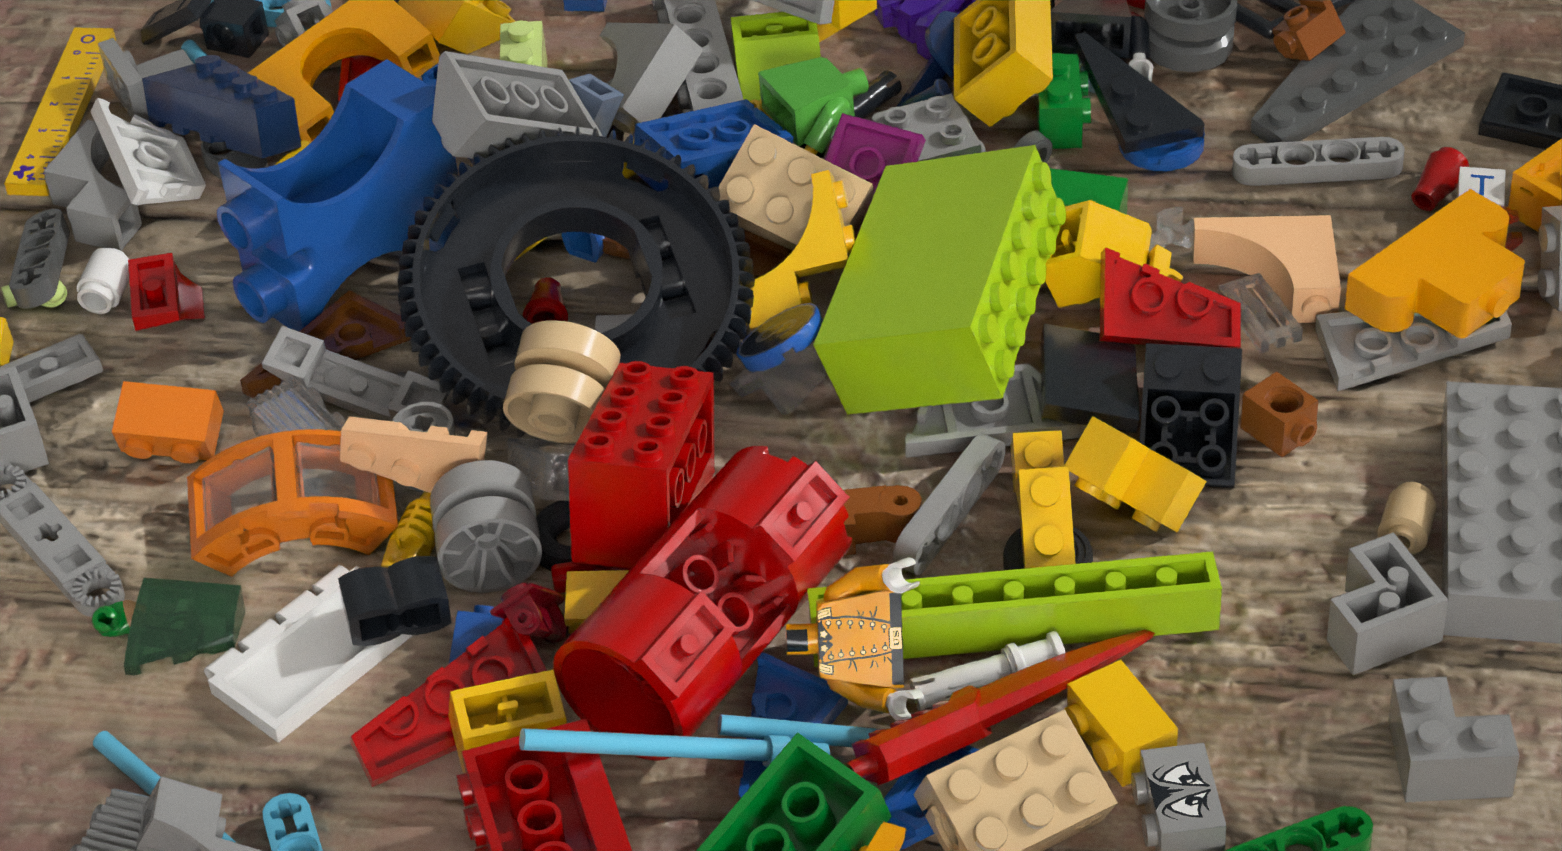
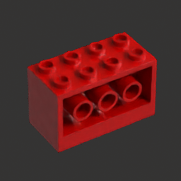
[568,361,715,569]
[456,718,632,851]

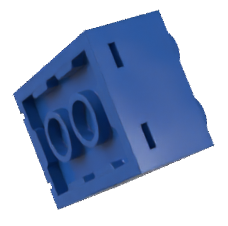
[634,99,793,192]

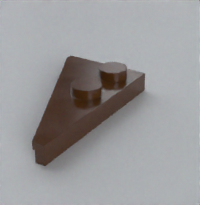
[240,290,411,398]

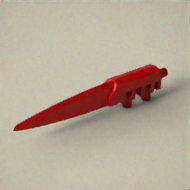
[844,630,1155,786]

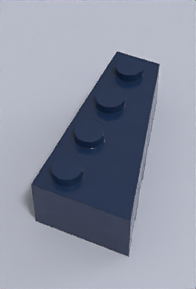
[142,55,301,158]

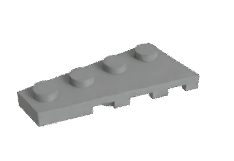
[1315,311,1512,392]

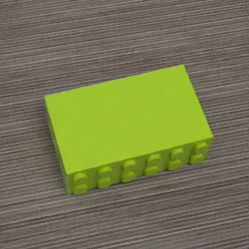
[813,145,1066,415]

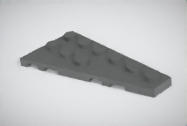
[1251,0,1465,143]

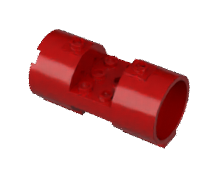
[553,446,852,761]

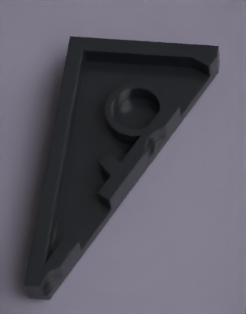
[1074,32,1205,154]

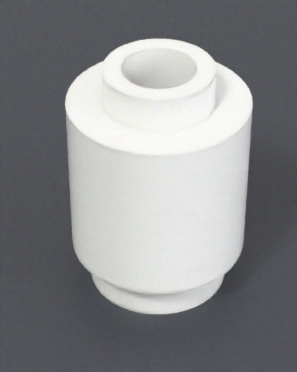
[77,248,129,314]

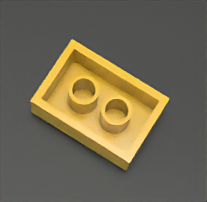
[954,0,1053,127]

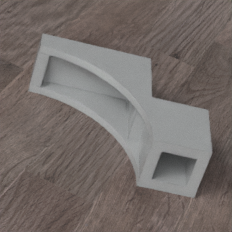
[44,119,142,251]
[136,776,262,851]

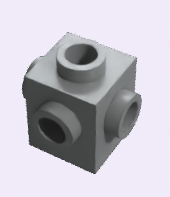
[274,0,333,47]

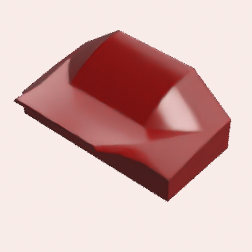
[128,252,205,331]

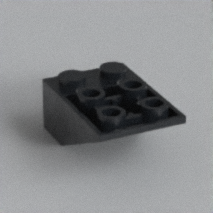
[1140,343,1242,488]

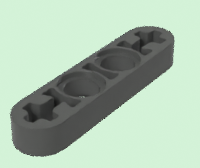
[9,209,70,309]

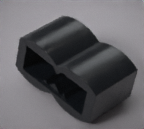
[338,556,452,646]

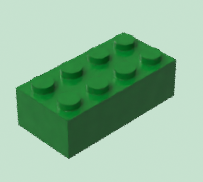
[696,732,892,851]

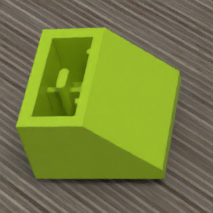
[730,12,821,101]

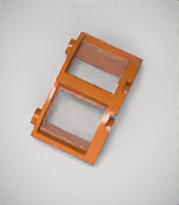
[187,429,398,577]

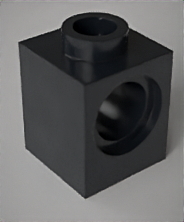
[200,0,269,58]

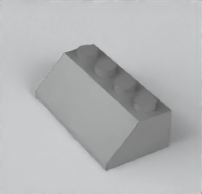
[432,51,603,159]

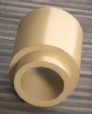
[1378,482,1437,554]

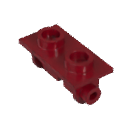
[490,583,569,643]

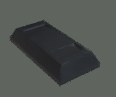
[141,0,212,45]

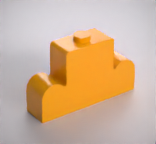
[1345,189,1525,339]

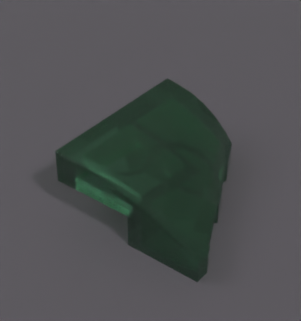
[124,577,246,676]

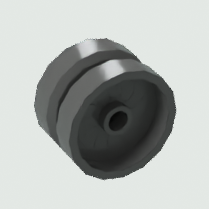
[1144,0,1237,72]

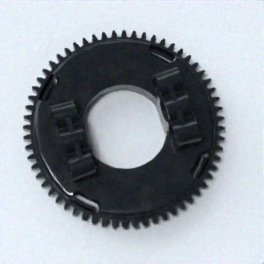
[397,126,755,445]

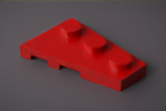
[1100,247,1241,348]

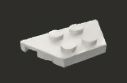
[90,98,206,205]

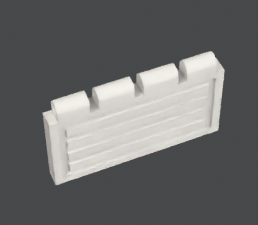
[204,565,413,743]

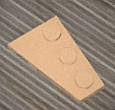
[340,417,487,493]

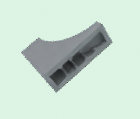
[599,22,703,134]

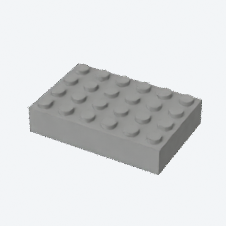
[1441,381,1562,644]

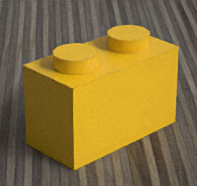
[1064,660,1178,787]

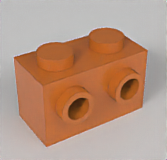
[112,381,224,464]

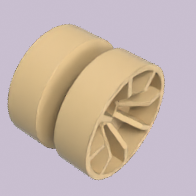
[503,321,620,444]

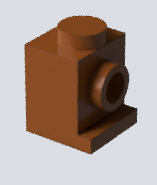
[1272,0,1346,61]

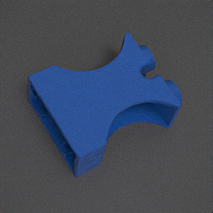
[217,59,460,332]

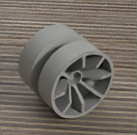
[430,460,542,593]

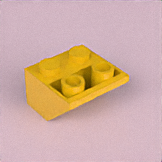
[398,0,515,54]
[1045,200,1152,308]
[448,670,567,807]

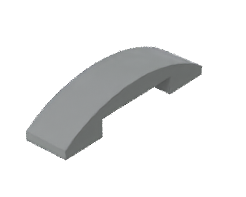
[262,326,451,421]

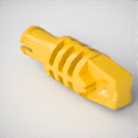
[381,491,435,568]

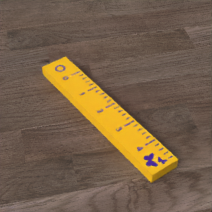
[4,27,116,196]

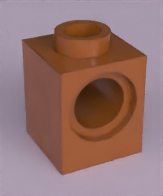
[1240,371,1319,457]

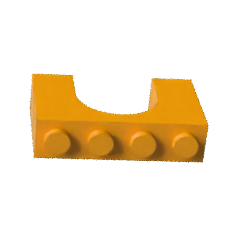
[248,0,440,142]

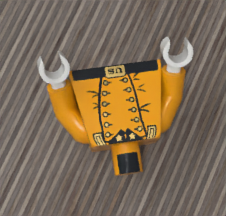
[786,557,924,720]

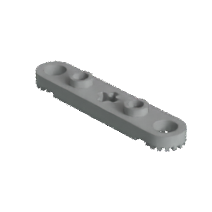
[0,464,125,617]

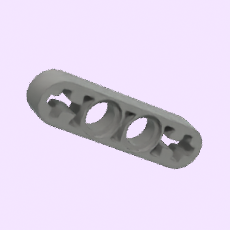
[1232,137,1405,186]
[892,433,1006,575]

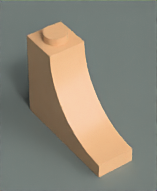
[1192,215,1341,323]

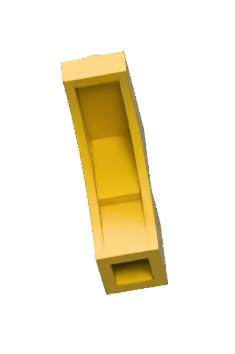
[749,170,856,331]
[1010,430,1075,569]

